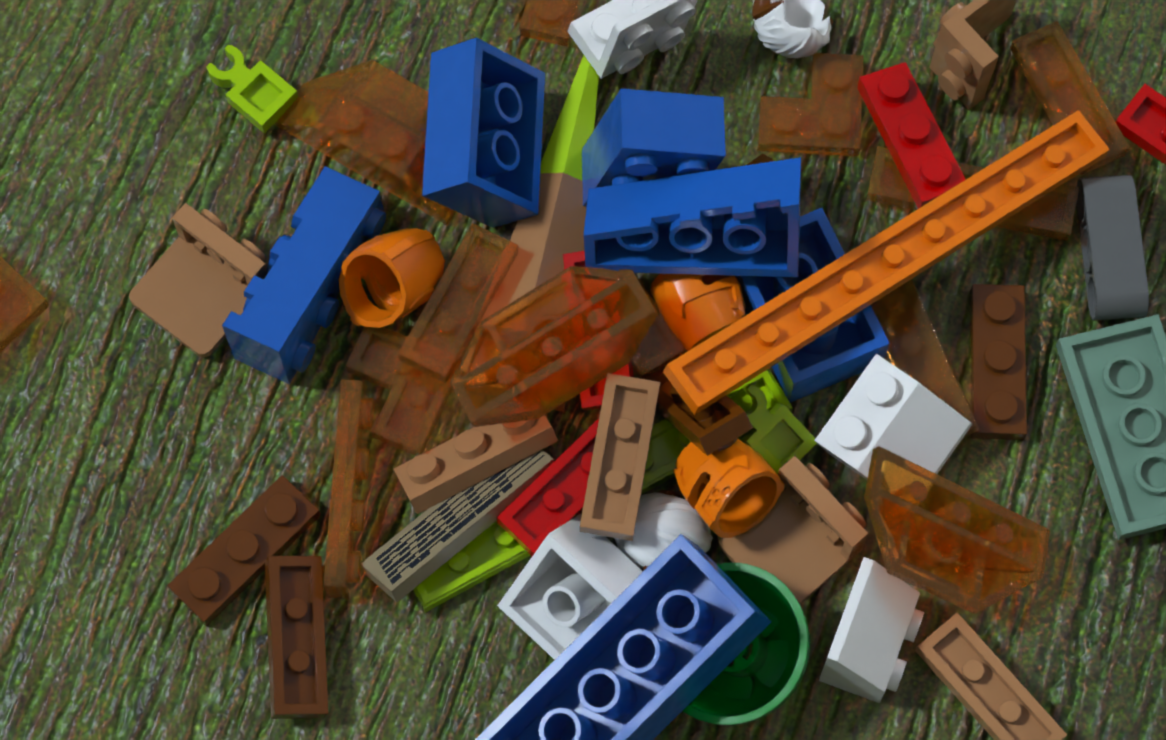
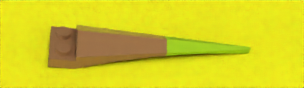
[462,55,599,412]

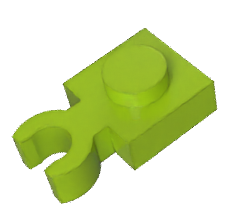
[206,45,299,133]
[741,383,817,474]

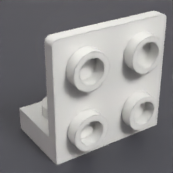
[567,0,698,79]

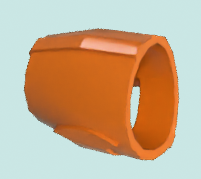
[339,228,445,328]
[651,274,746,351]
[673,439,784,538]

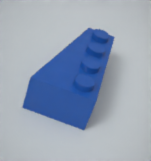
[583,157,801,277]
[222,166,386,385]

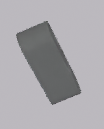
[1076,175,1149,321]

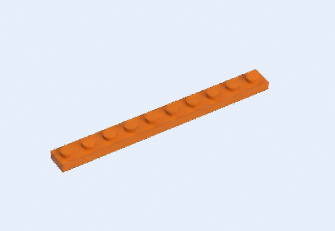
[663,110,1110,415]

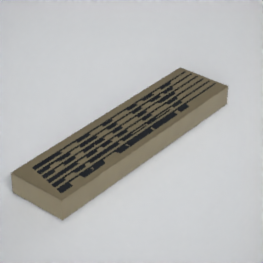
[361,450,554,602]

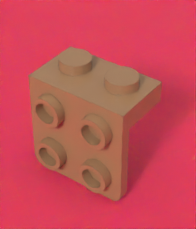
[929,0,1017,110]
[129,203,268,357]
[717,456,868,604]

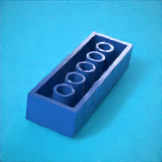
[475,534,771,740]

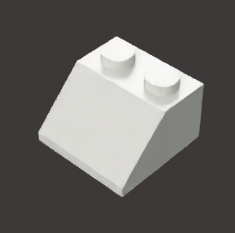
[814,354,972,510]
[497,514,643,660]
[819,557,924,703]

